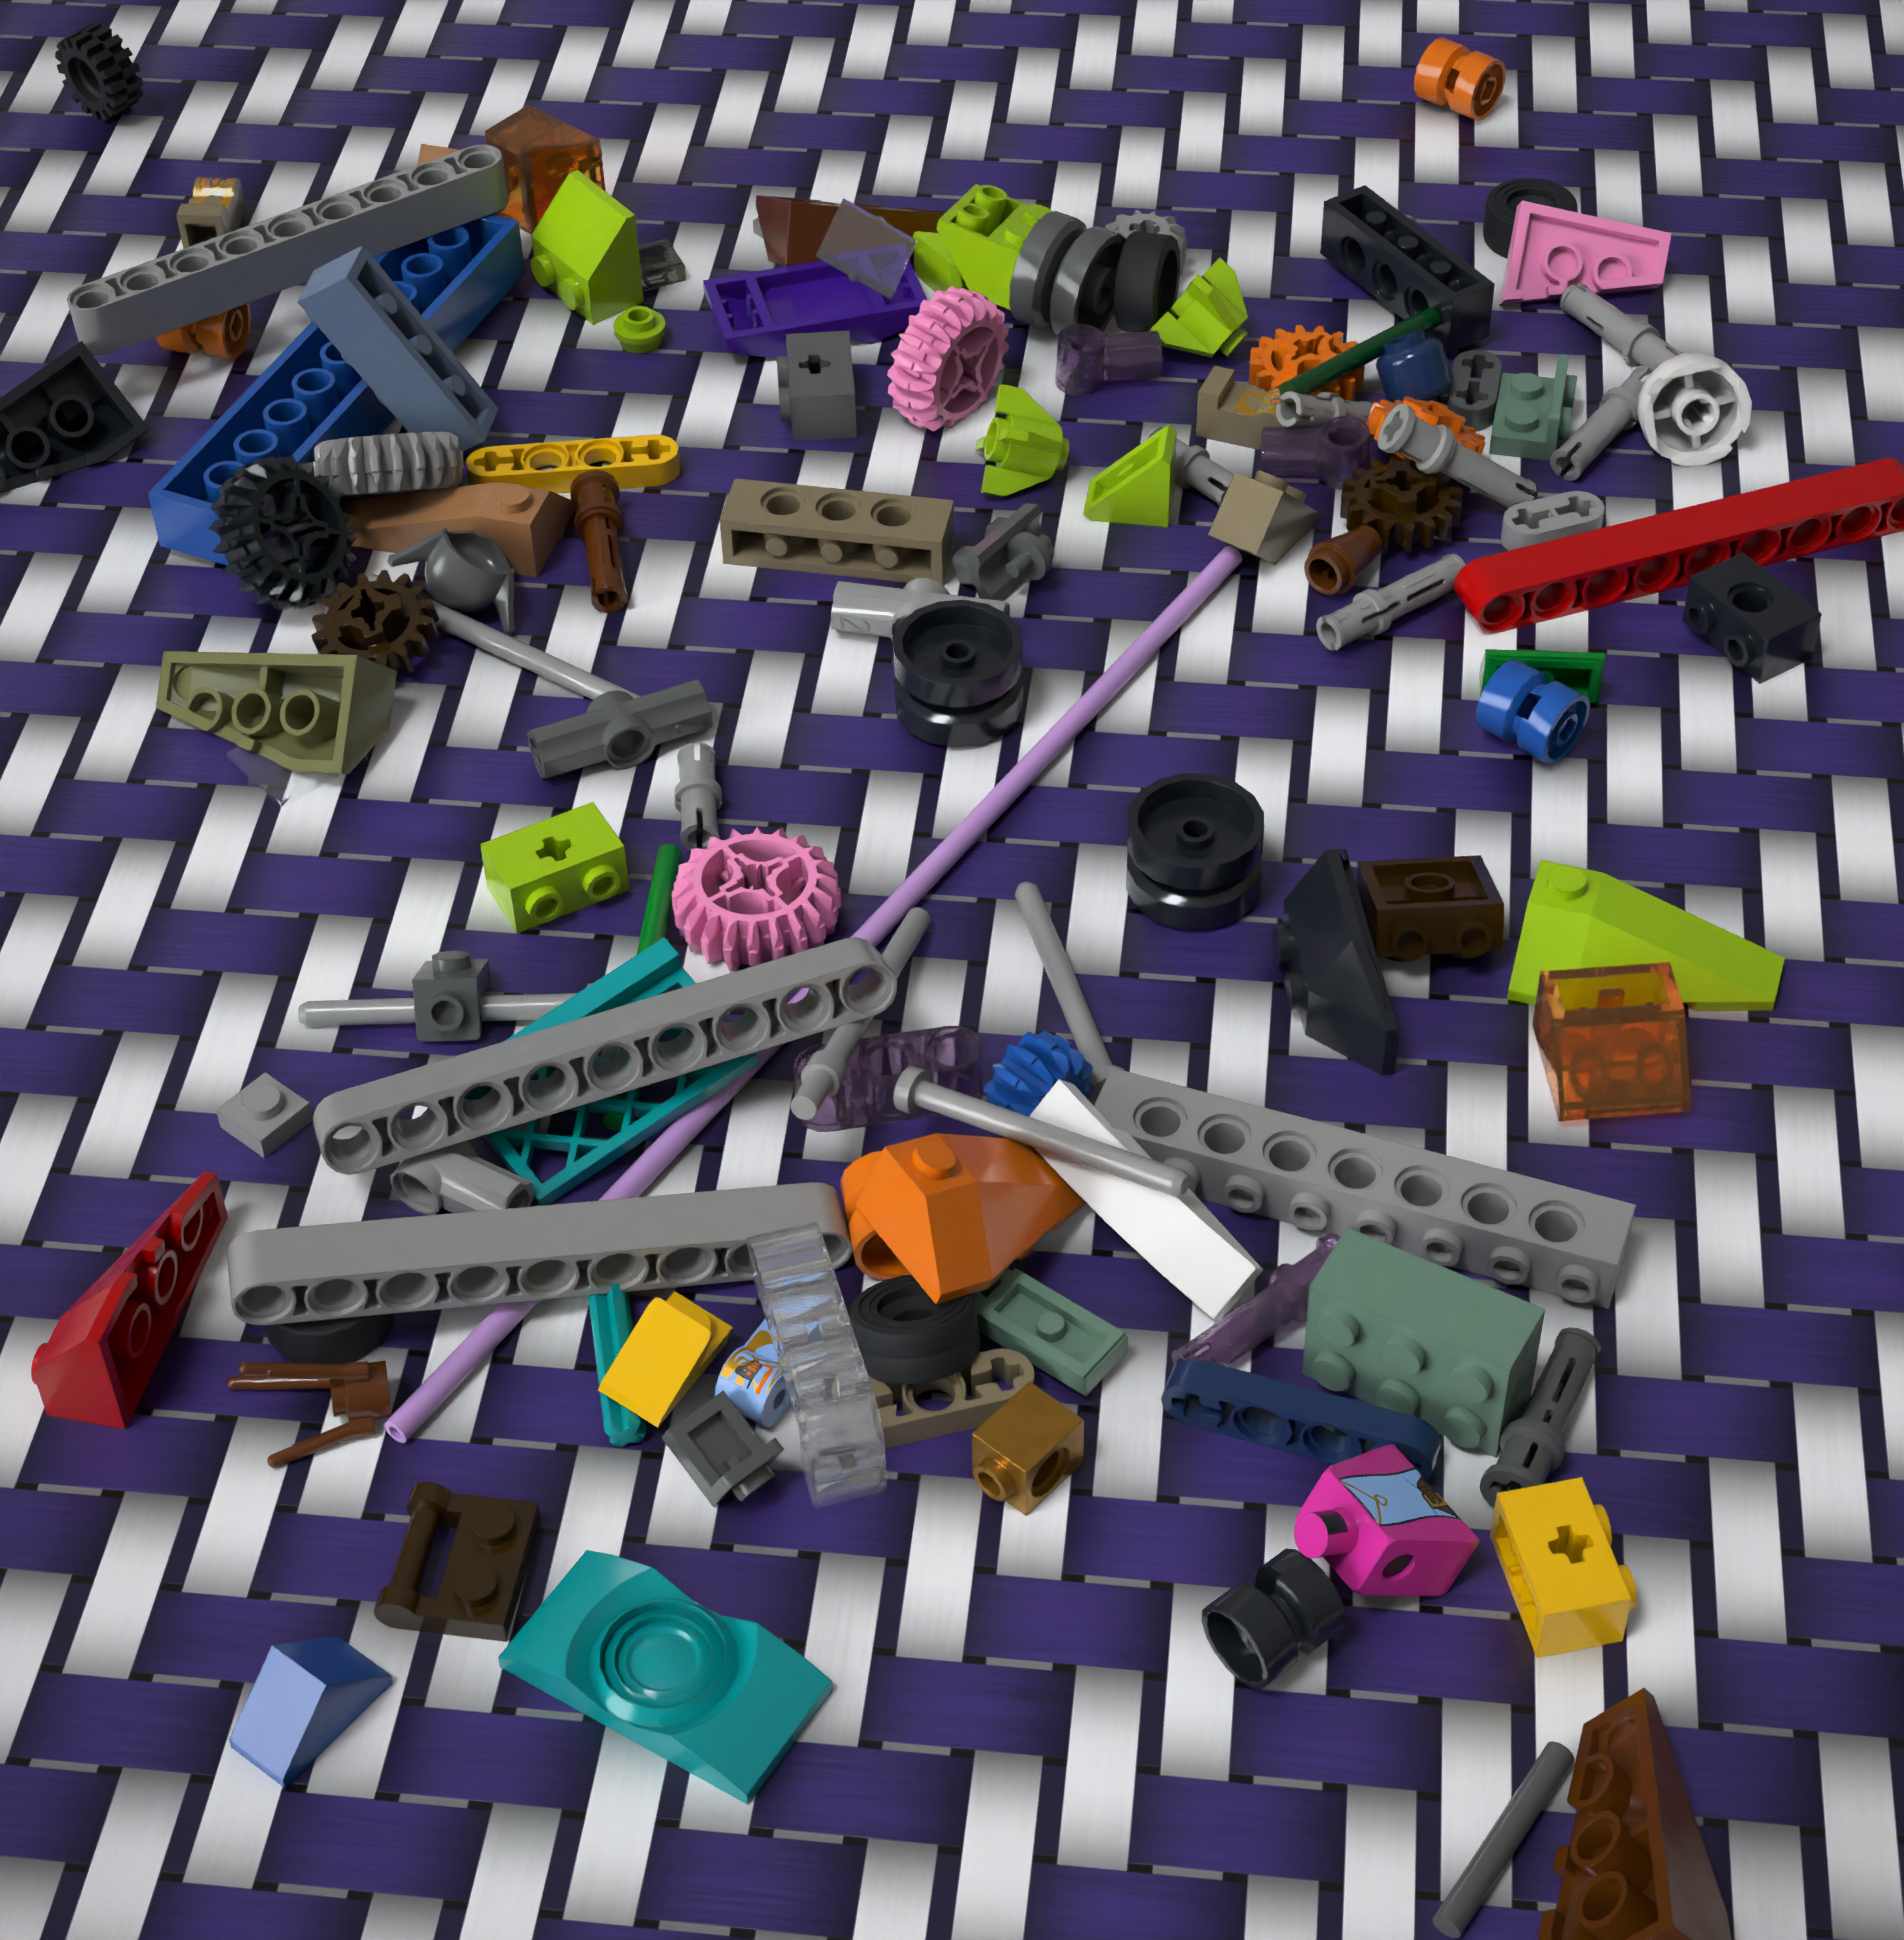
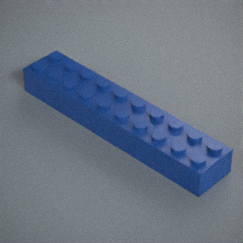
[148,214,525,565]

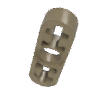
[833,1348,1034,1453]

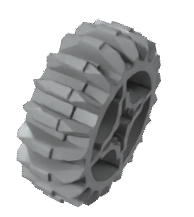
[312,431,464,498]

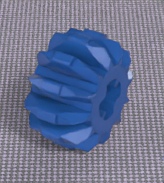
[983,1030,1093,1116]

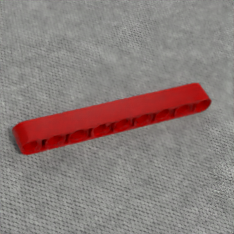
[1454,458,1904,633]

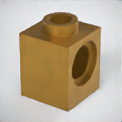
[972,1381,1084,1516]

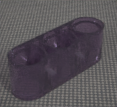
[793,1026,983,1132]

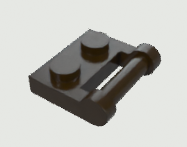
[374,1482,541,1642]

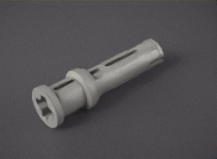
[1377,404,1536,508]

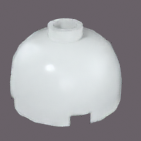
[1637,353,1752,466]

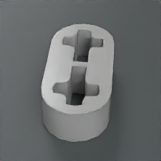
[1500,491,1605,551]

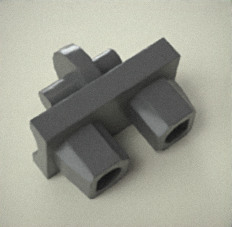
[952,503,1054,601]

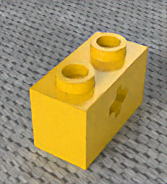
[1490,1477,1637,1658]

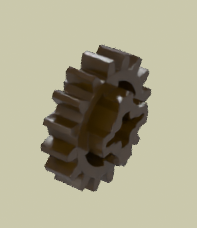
[1340,455,1463,552]
[311,570,439,673]

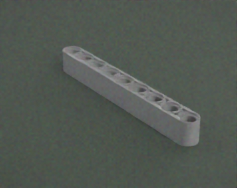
[67,145,509,355]
[313,937,897,1175]
[227,1182,853,1325]

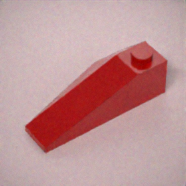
[31,1171,228,1430]

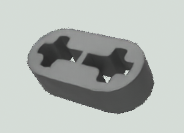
[1447,350,1502,432]

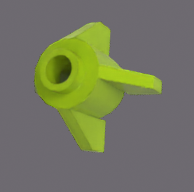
[1149,258,1249,358]
[975,384,1069,498]

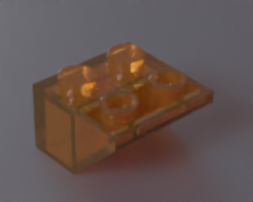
[485,105,606,235]
[1532,962,1691,1121]

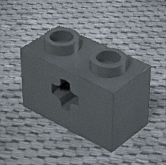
[776,330,857,442]

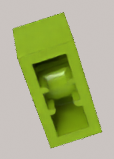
[480,802,630,934]

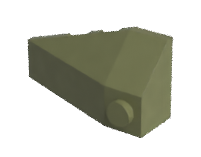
[156,651,397,775]

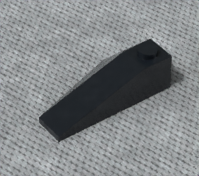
[0,341,149,493]

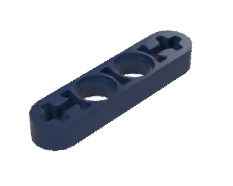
[1161,1358,1442,1480]

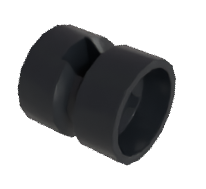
[1202,1548,1346,1690]

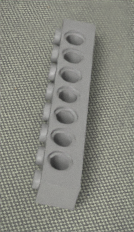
[1094,1068,1636,1309]

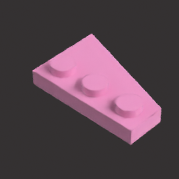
[1499,201,1672,305]

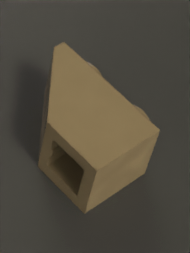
[1208,470,1320,565]

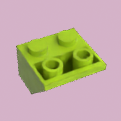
[936,184,1053,310]

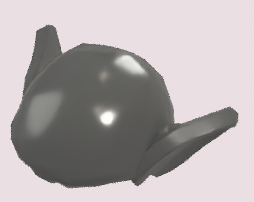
[388,527,516,636]

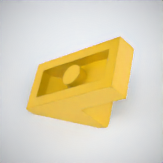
[598,1291,733,1428]

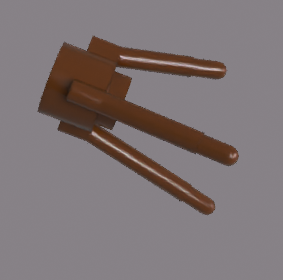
[226,1361,392,1468]

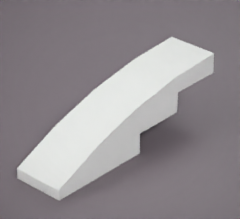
[1029,1079,1263,1321]

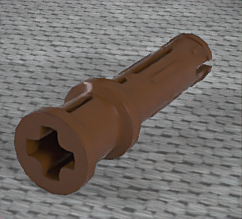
[570,470,628,613]

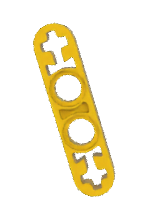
[466,435,681,494]

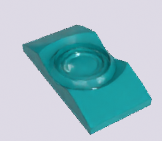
[498,1550,833,1805]

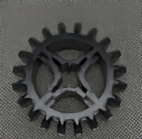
[208,456,358,610]

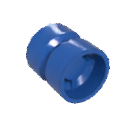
[1476,659,1590,765]

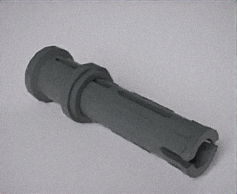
[1479,1327,1601,1508]

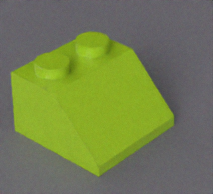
[531,170,644,325]

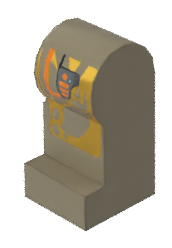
[176,177,244,249]
[1196,365,1299,452]

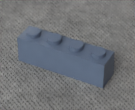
[298,245,499,451]

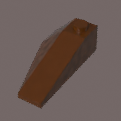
[756,195,947,266]
[1538,1688,1731,1940]

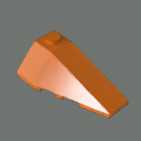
[855,1133,1086,1304]

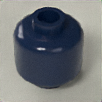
[1376,330,1454,404]

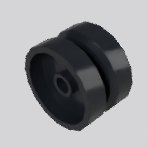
[892,600,1023,747]
[1126,773,1264,930]

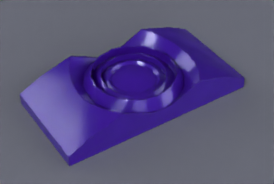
[703,247,927,358]

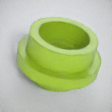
[613,306,666,353]

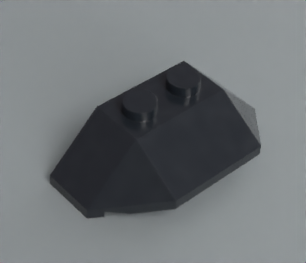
[1272,849,1399,1076]

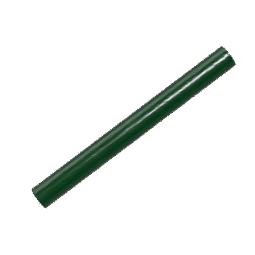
[1279,307,1441,404]

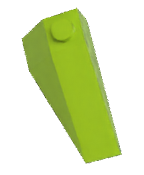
[1507,860,1785,1013]

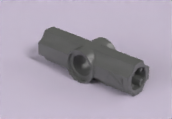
[527,679,713,780]

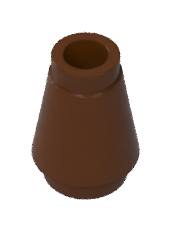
[1304,525,1382,595]

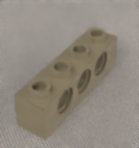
[720,478,955,585]

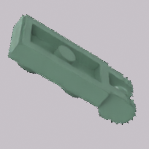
[973,1268,1128,1396]

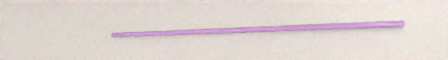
[384,546,1242,1443]

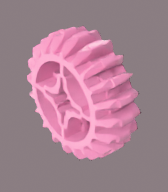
[887,286,1009,431]
[672,825,841,972]

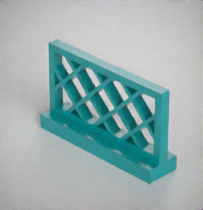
[464,937,758,1206]

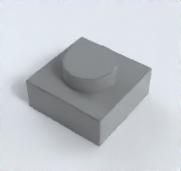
[216,1073,313,1158]

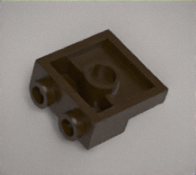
[1357,855,1504,962]

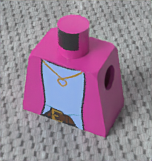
[1294,1444,1480,1596]

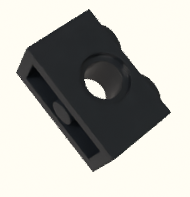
[1682,552,1822,684]

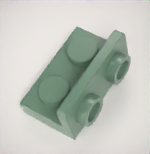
[1489,354,1577,461]

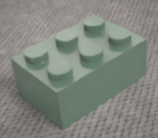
[1302,1227,1545,1458]

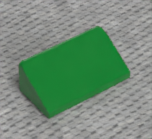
[1479,649,1605,703]

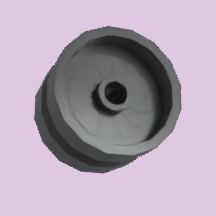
[1009,211,1126,346]

